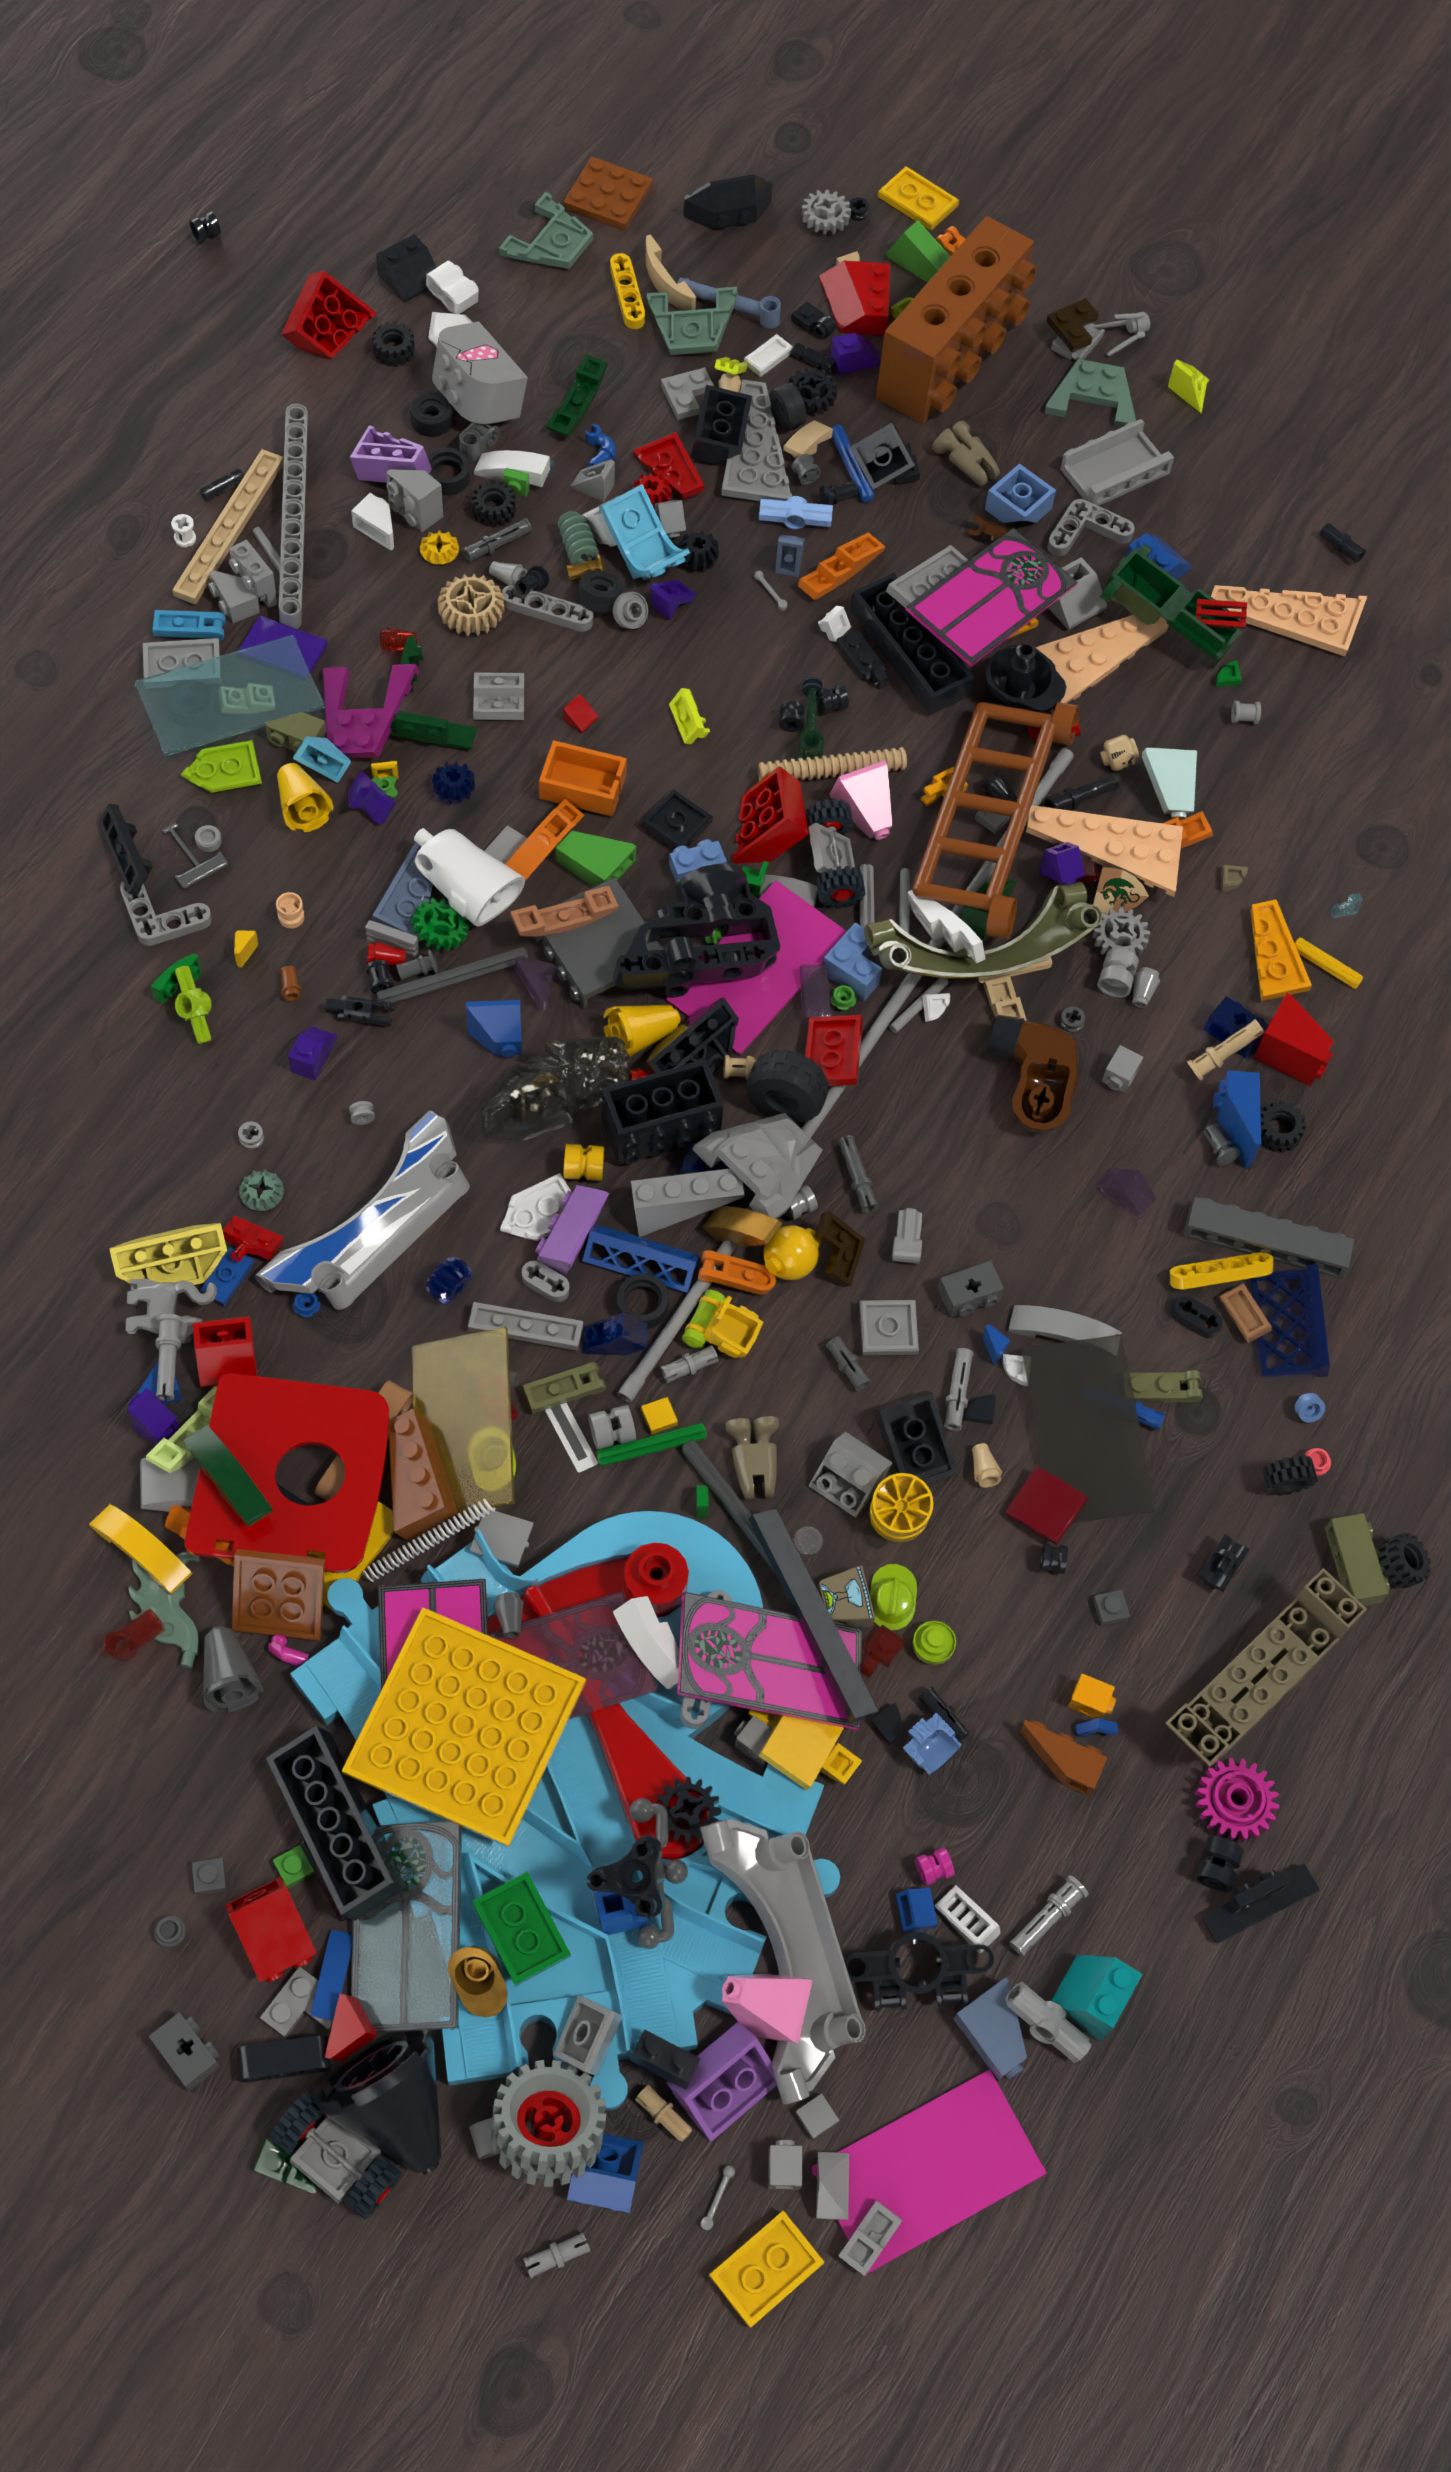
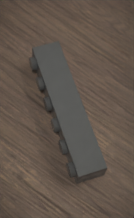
[1183,1197,1354,1279]

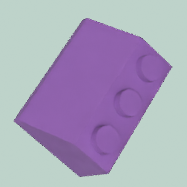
[535,1185,609,1277]
[666,2022,777,2142]

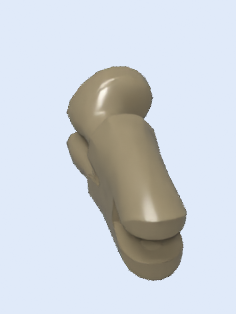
[932,421,1000,487]
[725,1416,779,1499]

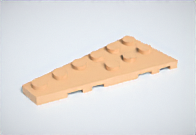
[1211,585,1367,656]
[1026,805,1183,897]

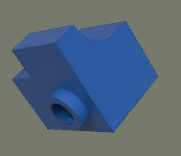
[593,1891,648,1935]

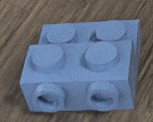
[669,839,727,884]

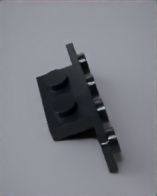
[1202,1864,1319,1944]

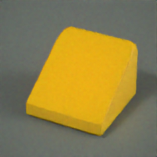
[371,761,399,779]
[234,931,258,967]

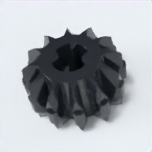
[678,530,719,572]

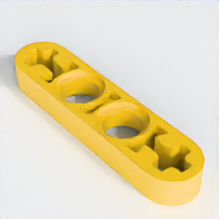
[610,253,645,329]
[1170,1252,1273,1289]

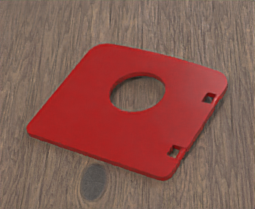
[185,1373,389,1573]

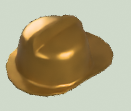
[447,1945,508,2018]

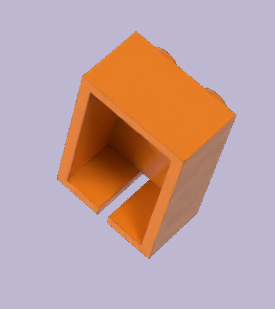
[539,740,627,817]

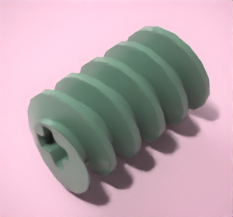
[557,511,599,564]

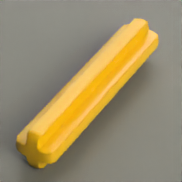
[1295,937,1363,989]

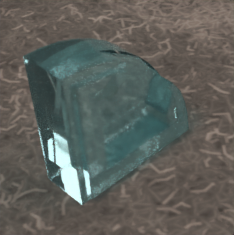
[1330,893,1363,918]

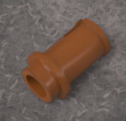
[279,966,302,1001]

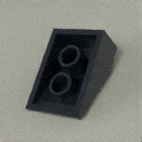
[873,1391,959,1485]

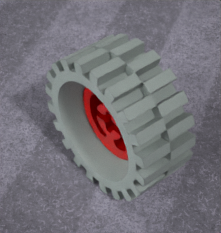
[491,2060,606,2187]

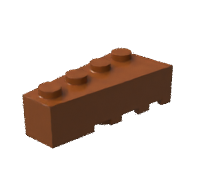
[389,1409,459,1542]

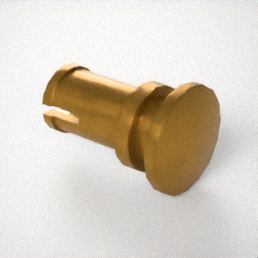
[567,554,605,581]

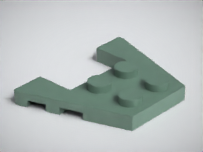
[499,192,593,269]
[647,287,738,355]
[1045,359,1136,428]

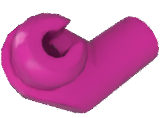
[268,1635,309,1667]

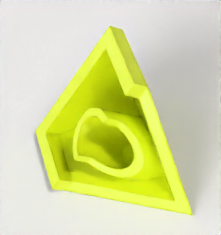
[1168,360,1209,414]

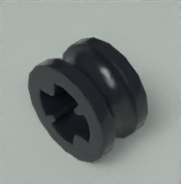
[849,197,869,221]

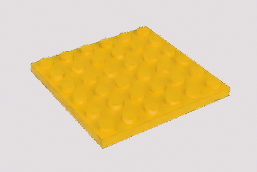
[342,1607,587,1847]

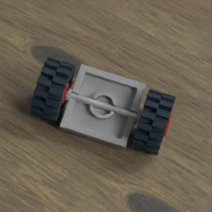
[805,798,866,909]
[270,2092,402,2220]

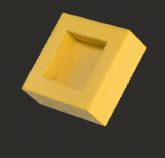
[641,1397,678,1435]

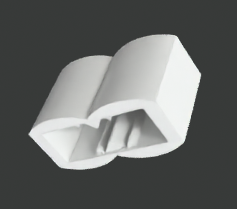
[426,261,479,314]

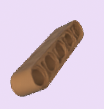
[315,1380,414,1501]

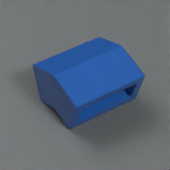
[896,1887,938,1932]

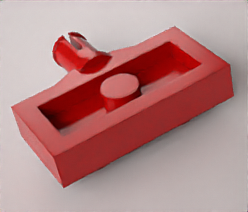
[222,1216,284,1262]

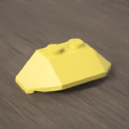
[109,1223,227,1285]

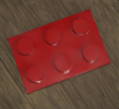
[805,1015,863,1086]

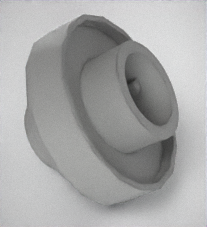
[613,592,648,629]

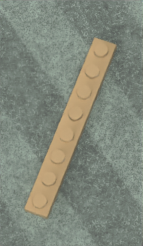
[172,449,284,605]

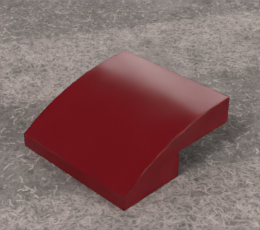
[1005,1466,1088,1545]

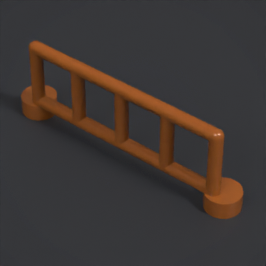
[912,702,1079,940]

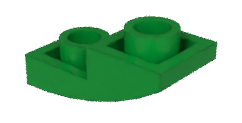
[151,954,202,1004]

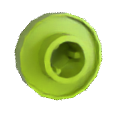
[912,1621,956,1665]

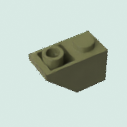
[265,712,327,753]

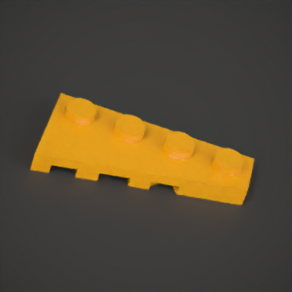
[1250,899,1312,1001]

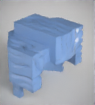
[903,1713,961,1775]

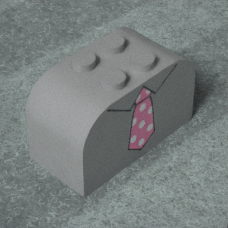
[432,321,528,424]

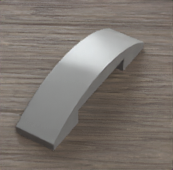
[1008,1305,1122,1359]

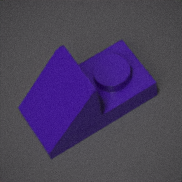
[650,580,696,620]
[347,771,396,824]

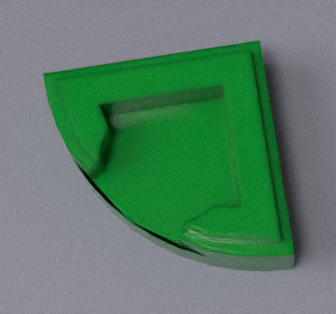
[1216,660,1242,687]

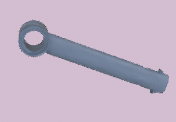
[677,278,781,329]

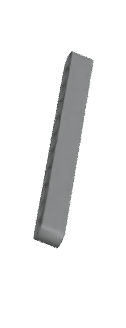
[279,403,308,629]

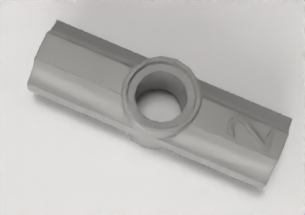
[1005,1982,1092,2063]

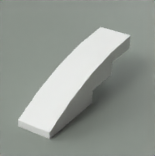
[907,890,985,964]

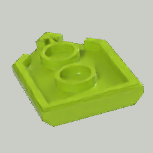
[181,740,262,793]

